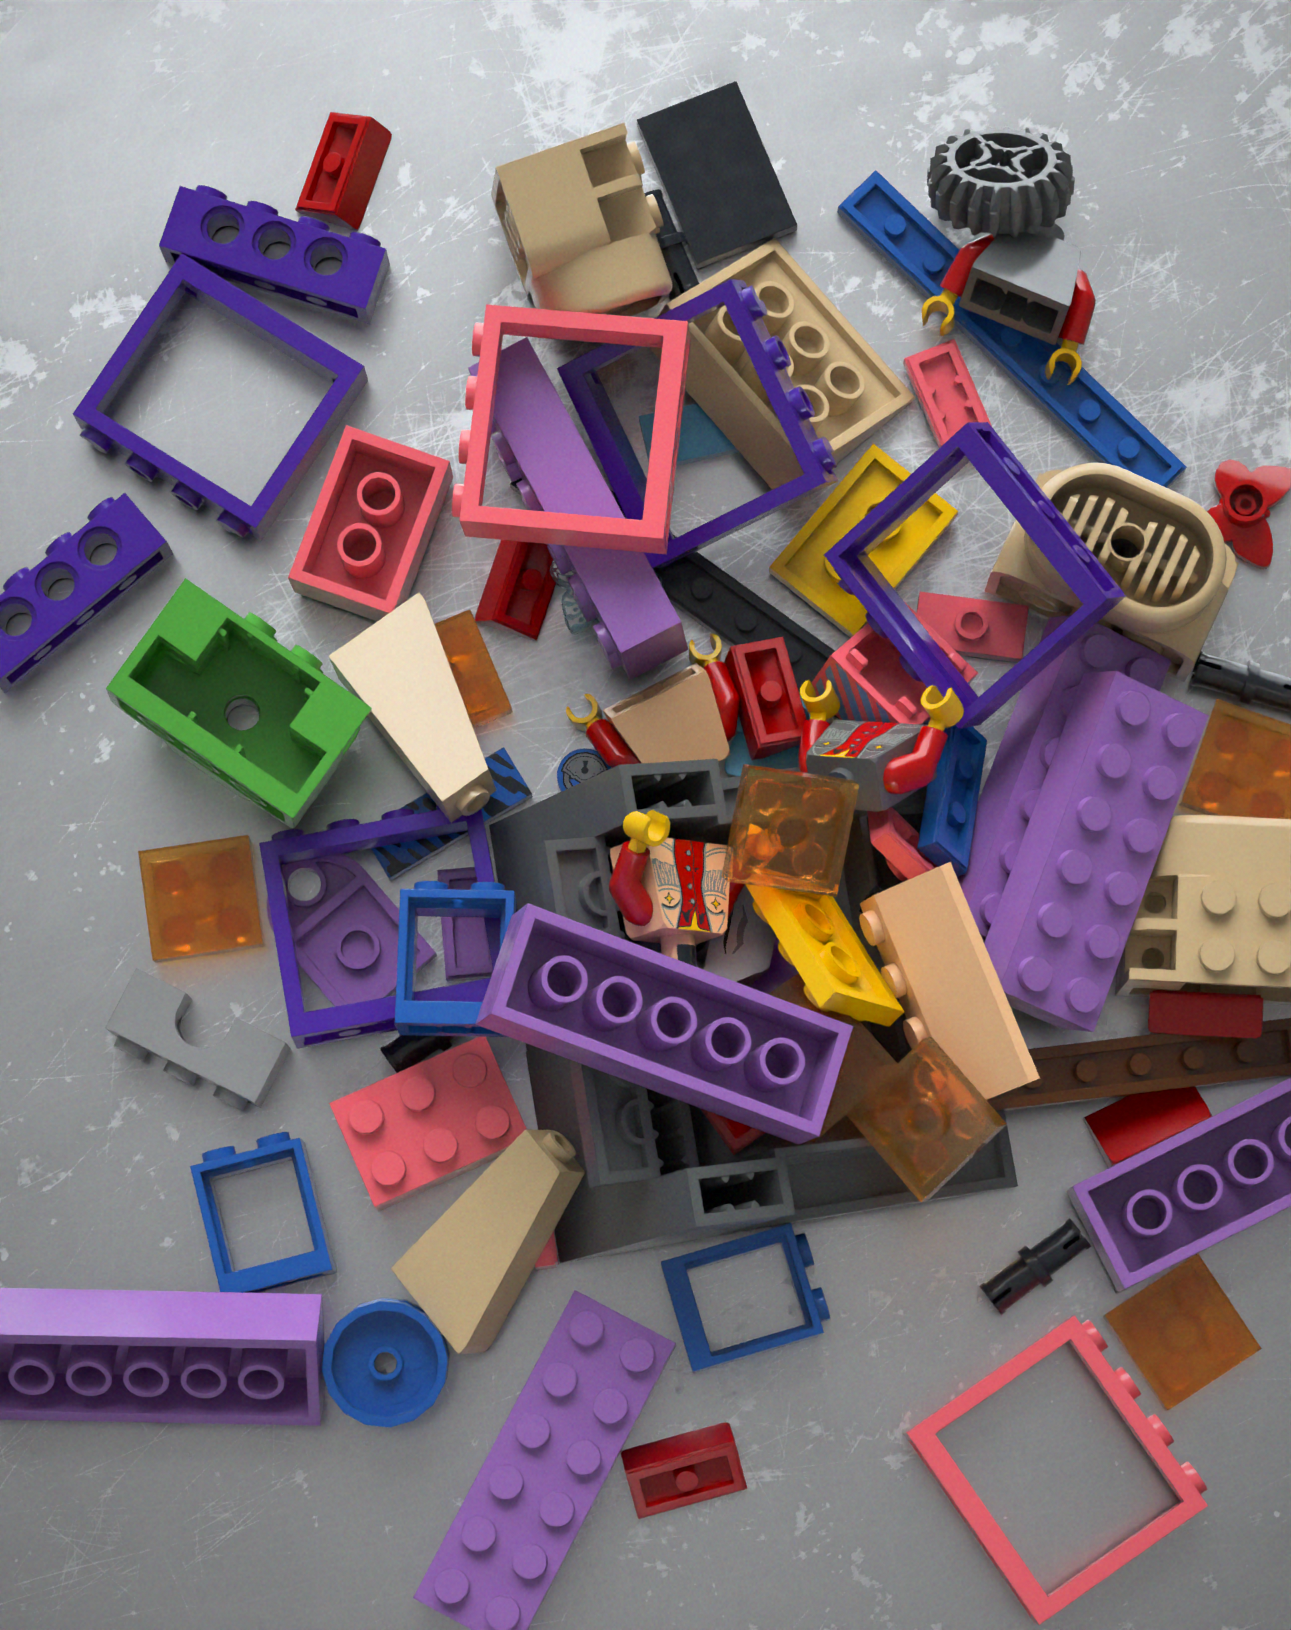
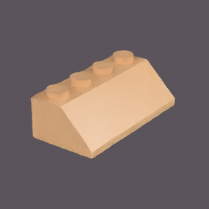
[859,862,1040,1115]

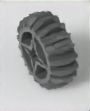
[927,125,1075,238]

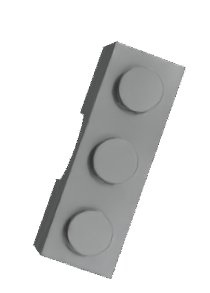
[105,968,291,1111]

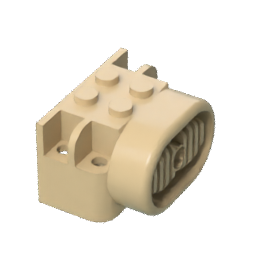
[491,123,672,340]
[985,463,1239,682]
[1115,815,1291,1005]

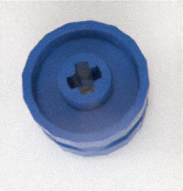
[322,1297,450,1428]

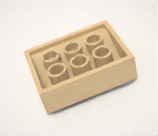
[649,238,916,490]

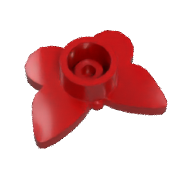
[1207,459,1291,569]

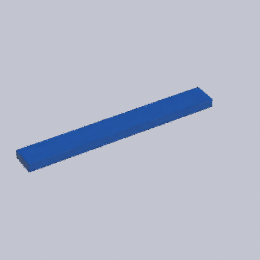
[837,170,1187,488]

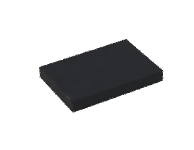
[637,81,797,269]

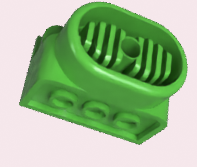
[106,578,372,828]

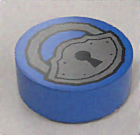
[557,748,611,792]

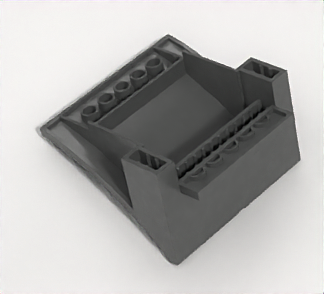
[489,759,1018,1263]

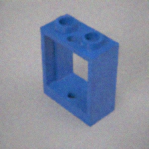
[395,881,517,1037]
[190,1132,337,1293]
[660,1223,831,1373]

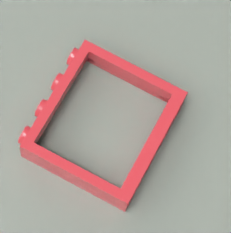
[452,304,691,554]
[904,1315,1208,1625]

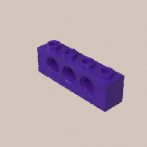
[159,185,390,324]
[0,493,173,693]

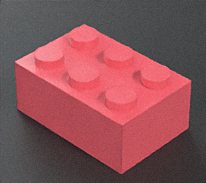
[288,425,453,621]
[329,1037,527,1211]

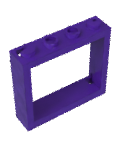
[73,253,368,541]
[557,279,838,569]
[824,422,1126,729]
[259,805,501,1049]

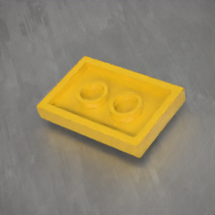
[769,444,958,638]
[743,865,904,1027]

